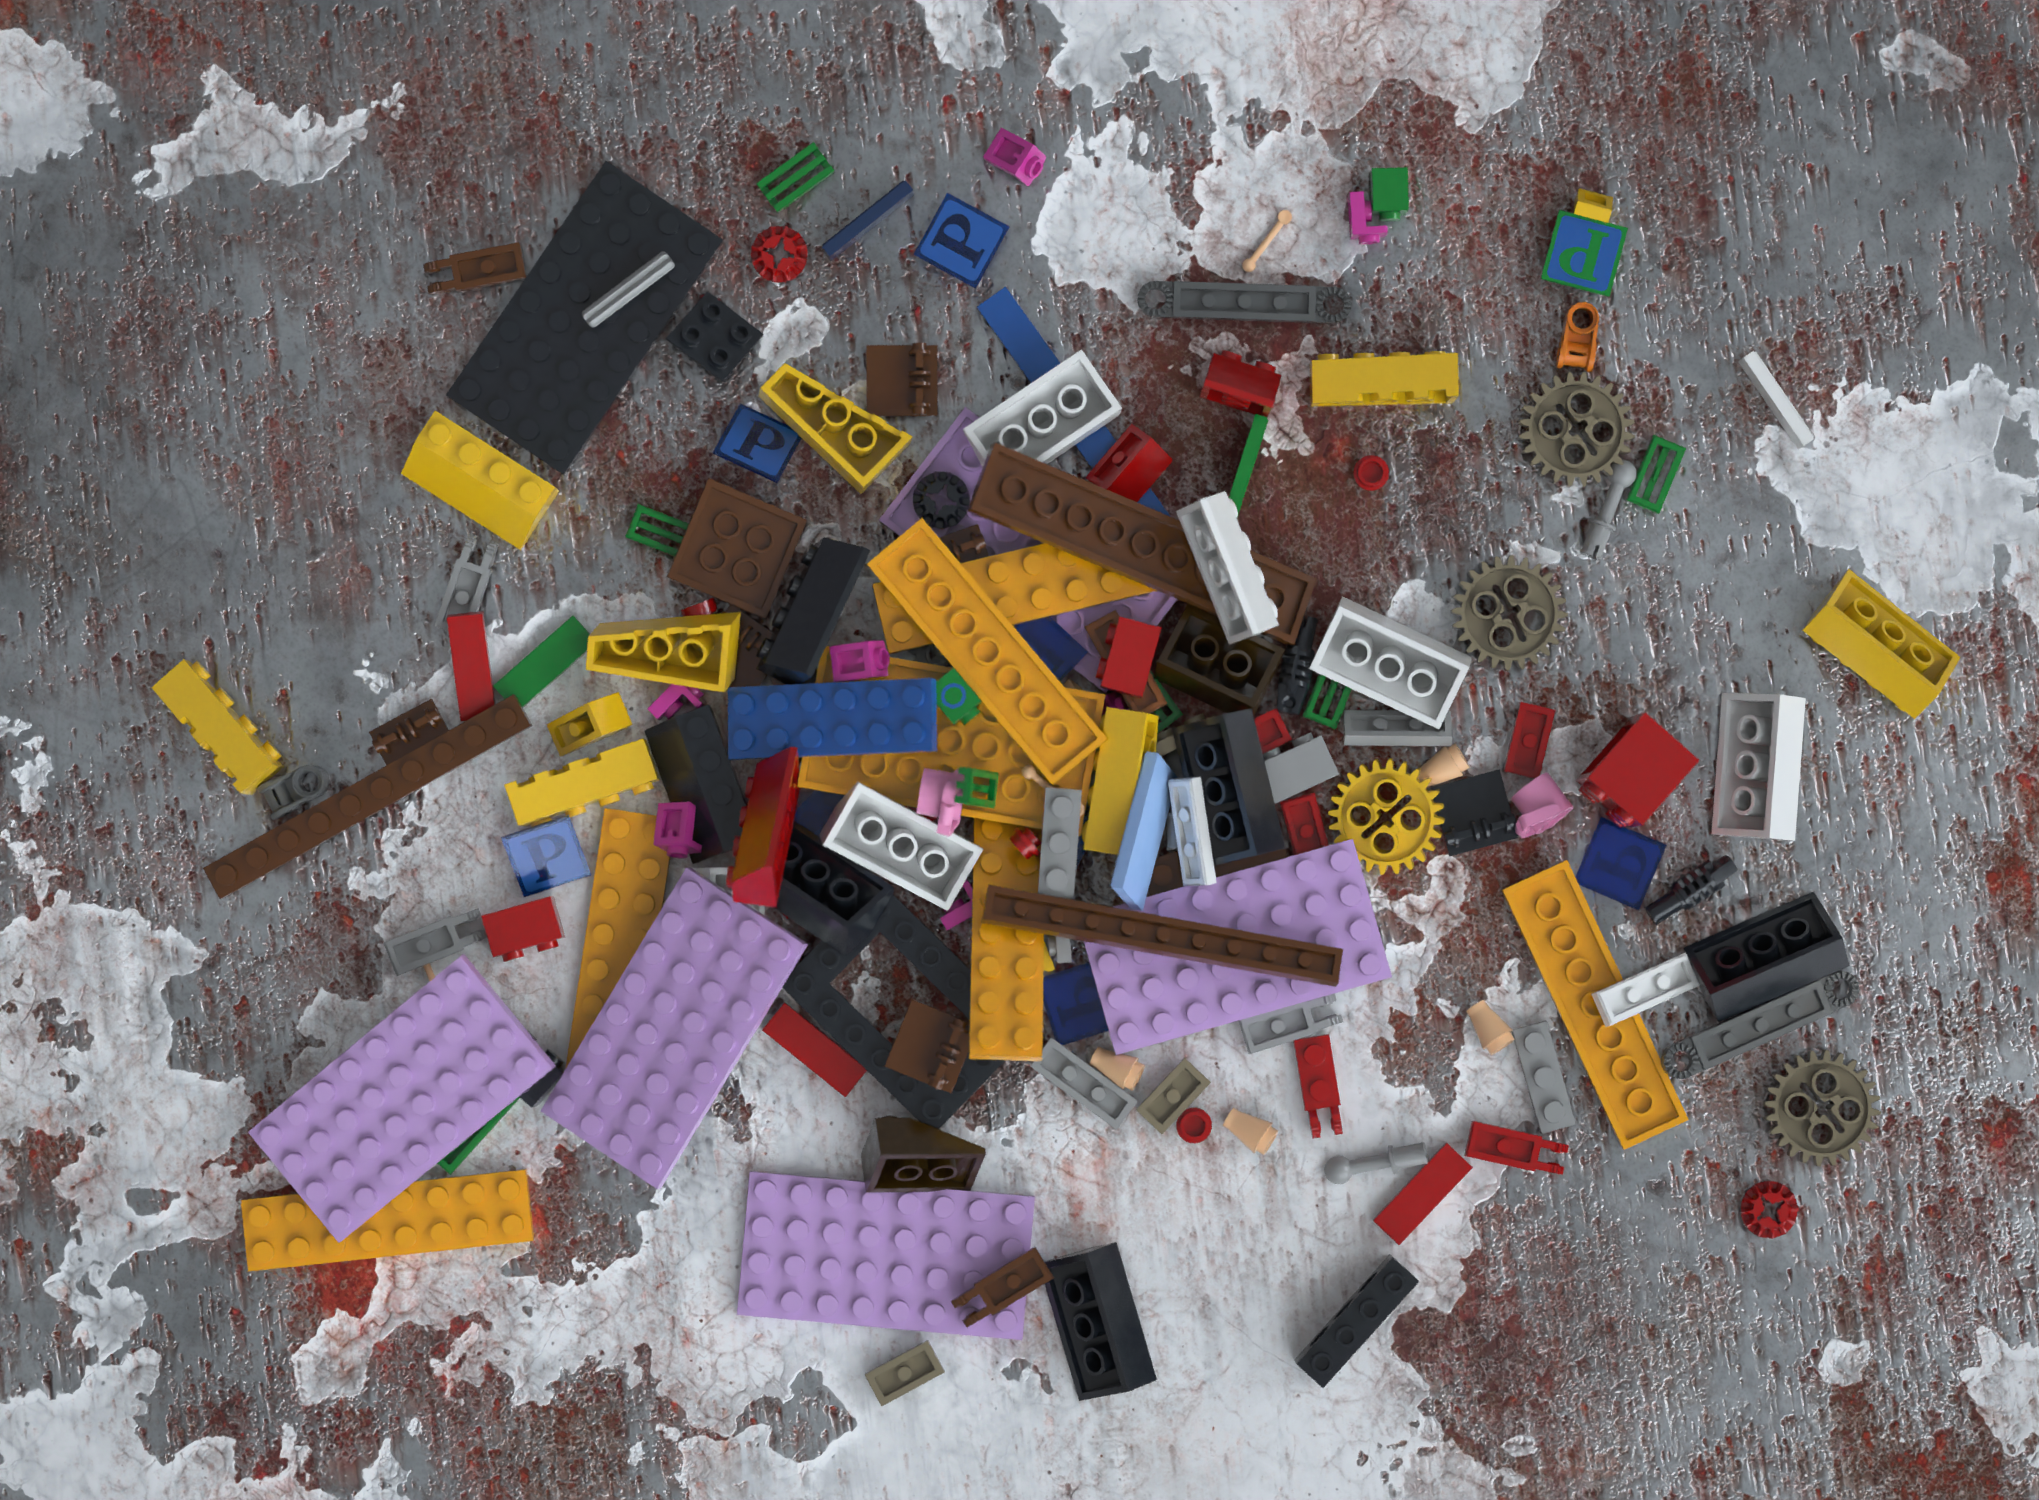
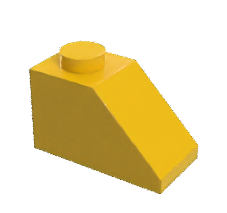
[546,692,633,757]

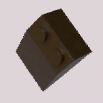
[861,1115,986,1193]

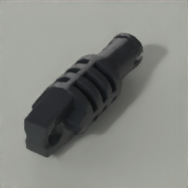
[1277,615,1319,715]
[1644,855,1738,926]

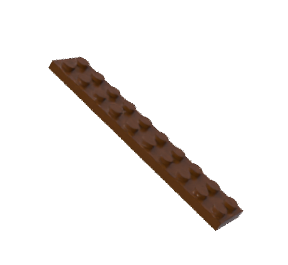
[967,442,1317,645]

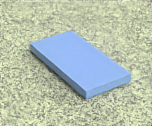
[1110,751,1177,911]

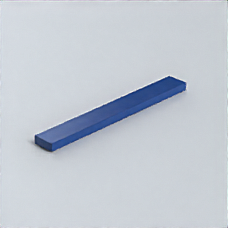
[977,286,1171,517]

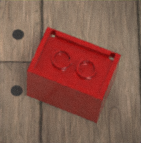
[1575,712,1700,828]

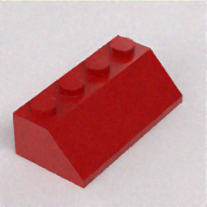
[726,747,801,907]

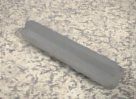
[582,251,675,328]

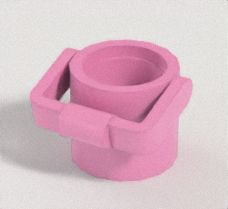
[917,768,964,837]
[1511,772,1574,839]

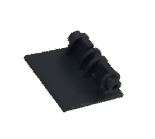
[666,291,764,383]
[1431,769,1518,857]

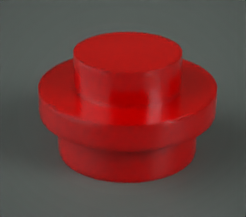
[1353,455,1389,491]
[1009,826,1042,860]
[1176,1107,1212,1143]

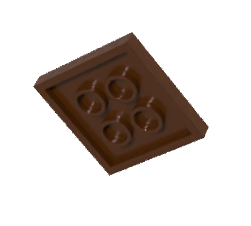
[666,478,807,619]

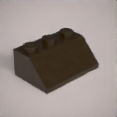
[1154,604,1285,716]

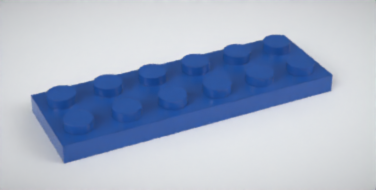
[728,678,937,760]

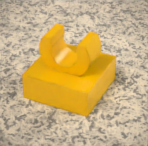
[1574,188,1613,223]

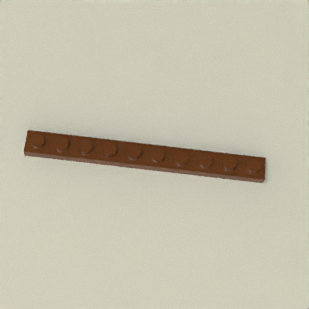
[203,694,532,899]
[982,885,1343,987]

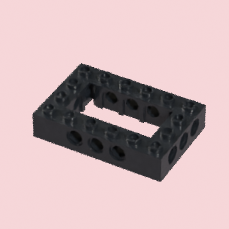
[782,894,1006,1129]

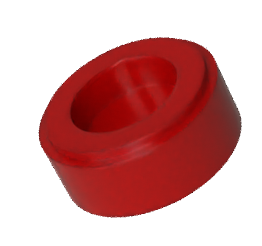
[680,597,718,617]

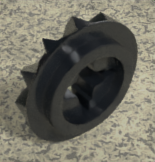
[913,471,970,529]

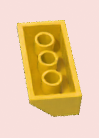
[401,411,559,550]
[1802,569,1961,719]

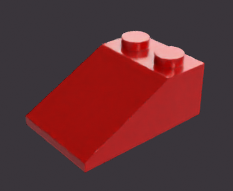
[1200,350,1282,417]

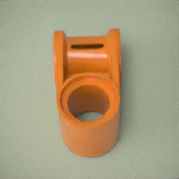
[1556,302,1599,373]

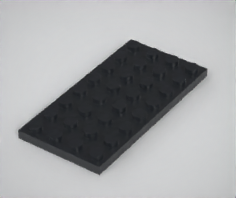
[446,161,724,476]

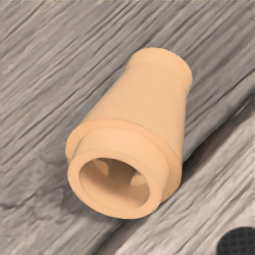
[1418,743,1470,788]
[1466,1000,1515,1055]
[1089,1046,1145,1091]
[1223,1108,1278,1155]

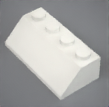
[963,349,1122,467]
[1176,491,1279,645]
[1309,596,1472,729]
[1711,693,1806,841]
[819,782,983,911]

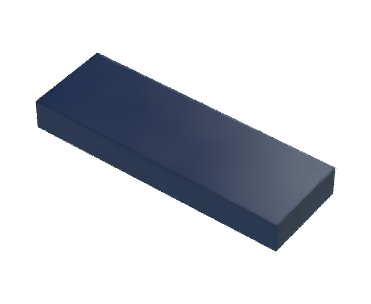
[822,180,914,261]

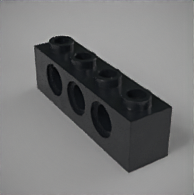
[1294,1254,1420,1388]

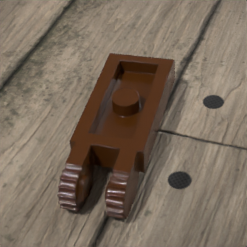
[423,242,527,295]
[951,1247,1054,1328]

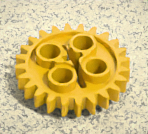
[1328,758,1445,875]

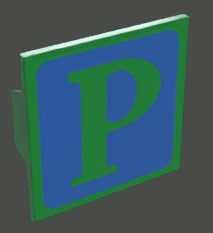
[1541,210,1628,297]

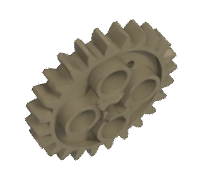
[1518,372,1635,488]
[1450,555,1568,671]
[1763,1050,1881,1166]

